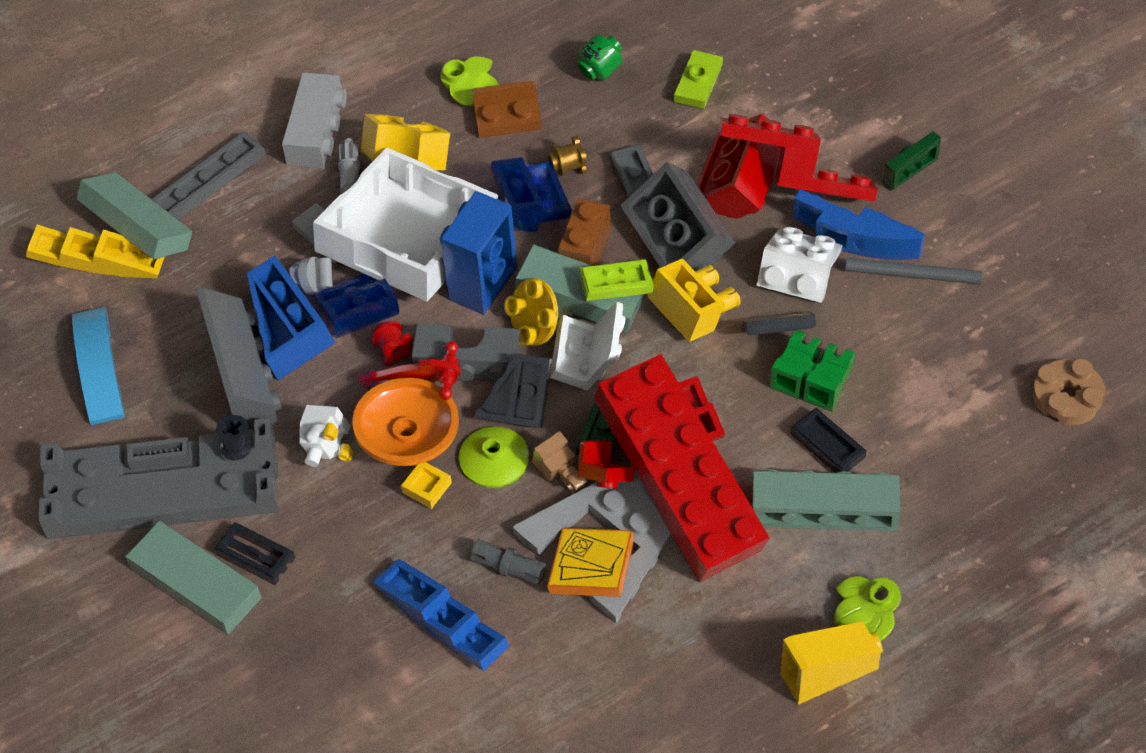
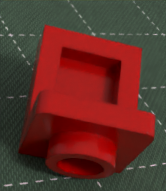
[578,440,634,488]

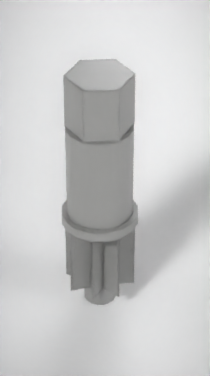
[338,138,360,195]

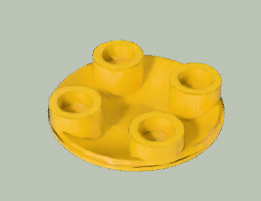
[504,278,558,346]

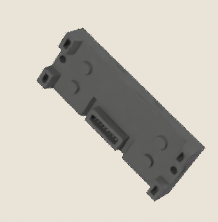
[39,418,279,539]

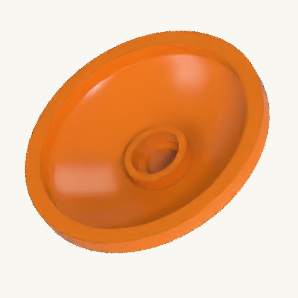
[352,378,459,466]

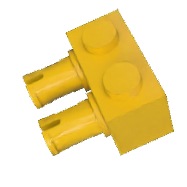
[647,258,741,342]

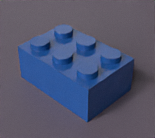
[440,191,517,315]

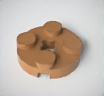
[1032,359,1105,425]

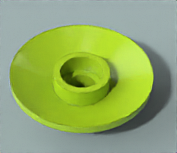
[459,426,529,488]

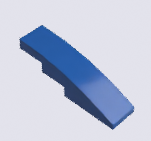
[373,558,509,671]

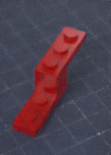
[718,114,878,202]

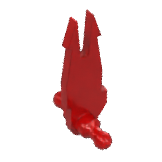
[358,341,461,400]

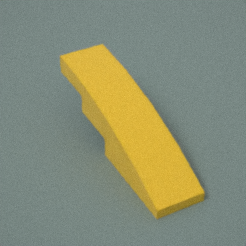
[26,225,165,279]

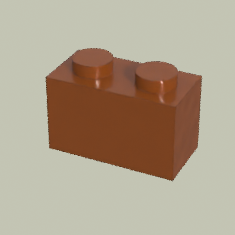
[558,198,611,266]

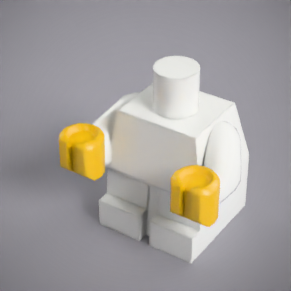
[299,405,354,467]

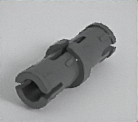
[470,539,547,585]

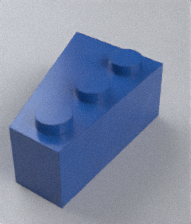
[247,255,335,380]

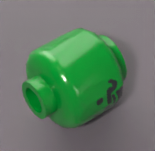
[576,34,623,81]

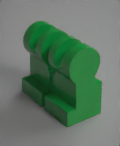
[770,330,856,412]

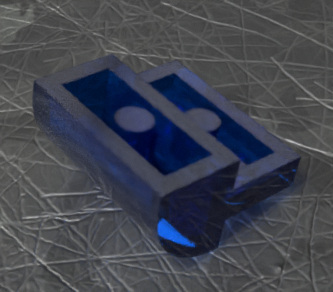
[490,157,572,232]
[314,274,400,339]

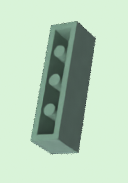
[752,469,900,531]

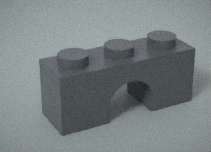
[412,323,521,383]

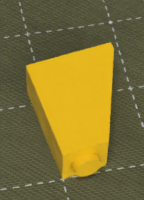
[780,621,883,705]

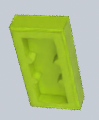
[674,50,723,109]
[579,259,654,301]

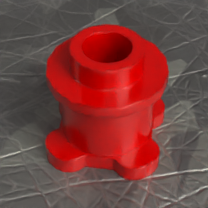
[371,321,414,367]

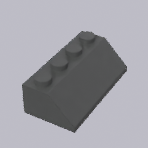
[196,288,282,430]

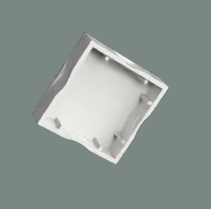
[313,148,498,302]

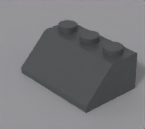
[620,162,735,271]

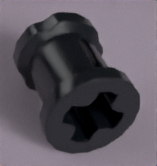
[216,414,252,460]

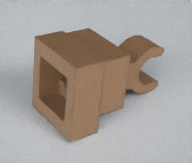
[532,431,587,495]

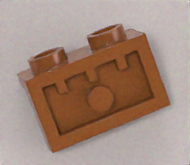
[472,81,542,138]

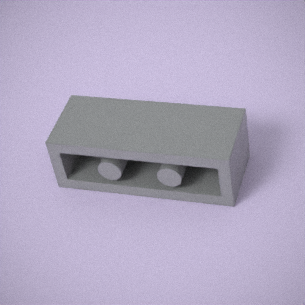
[282,73,347,168]

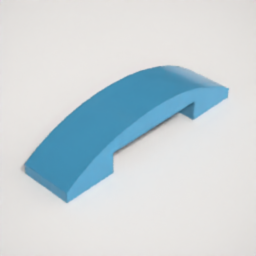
[72,307,125,425]

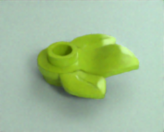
[440,57,500,106]
[834,576,901,642]

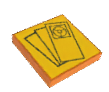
[547,528,634,597]

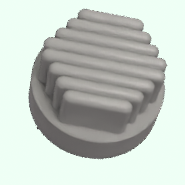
[289,257,333,295]

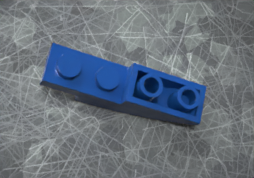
[792,189,925,260]

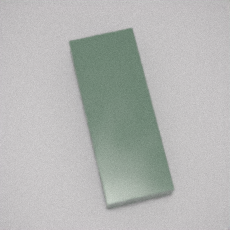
[77,172,193,259]
[515,245,645,333]
[125,521,261,635]

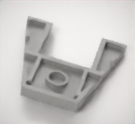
[512,464,673,623]

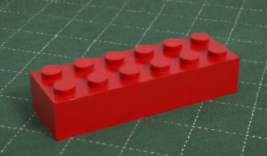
[594,354,770,583]

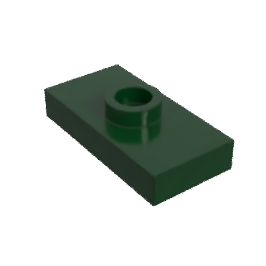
[883,131,941,191]

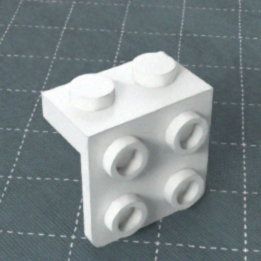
[757,227,842,303]
[550,301,625,391]

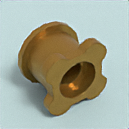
[548,135,587,176]

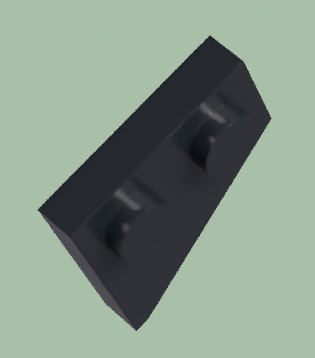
[474,353,552,428]

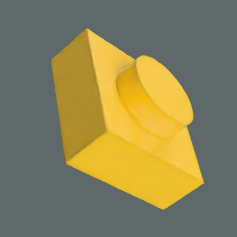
[401,462,452,509]

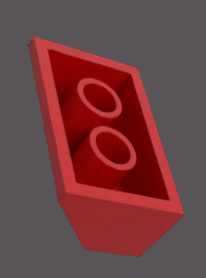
[696,113,781,219]

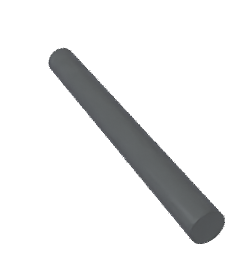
[845,258,982,284]

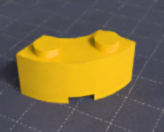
[361,114,450,170]

